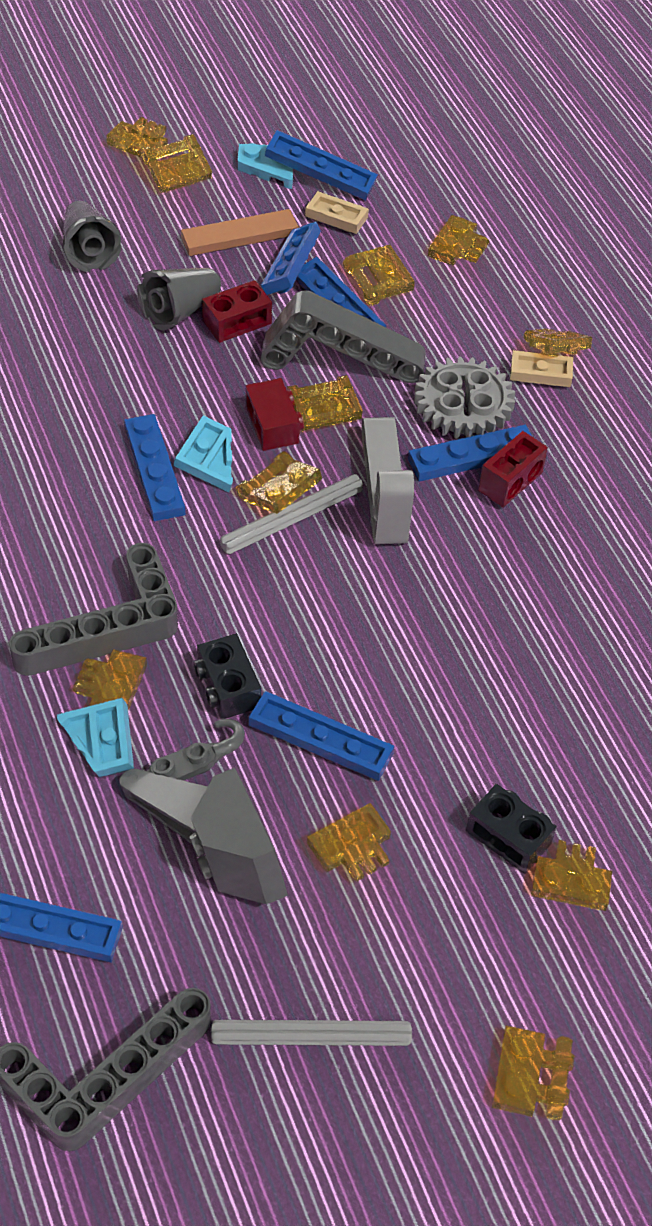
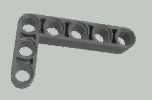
[261,291,426,383]
[9,543,178,676]
[0,988,211,1152]

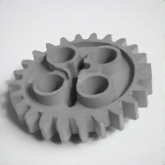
[414,356,515,439]

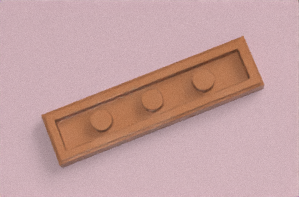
[181,209,298,256]

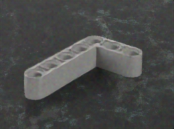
[362,417,414,544]

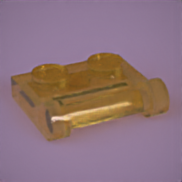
[141,134,212,193]
[343,245,415,306]
[286,375,363,431]
[235,451,322,514]

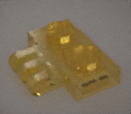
[106,117,168,163]
[428,215,489,266]
[524,328,593,357]
[72,649,147,711]
[307,803,391,882]
[531,840,612,911]

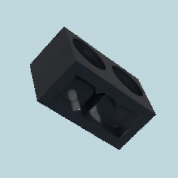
[193,633,261,719]
[466,783,557,874]

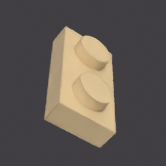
[305,191,369,234]
[510,350,573,387]

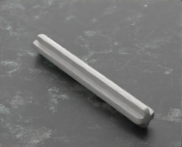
[220,474,363,554]
[211,1020,412,1046]

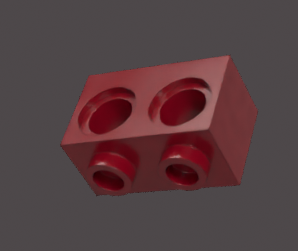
[202,280,272,343]
[478,431,548,508]

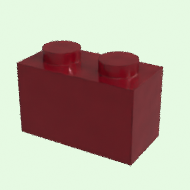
[246,378,304,451]

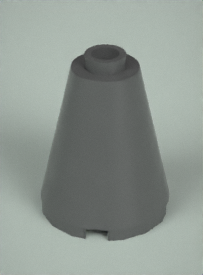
[63,201,122,272]
[137,268,221,331]

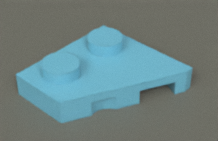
[238,143,293,189]
[174,415,233,493]
[57,698,134,777]

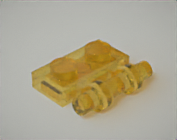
[491,1025,575,1120]

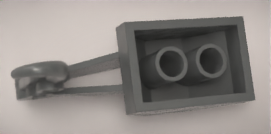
[120,719,288,905]

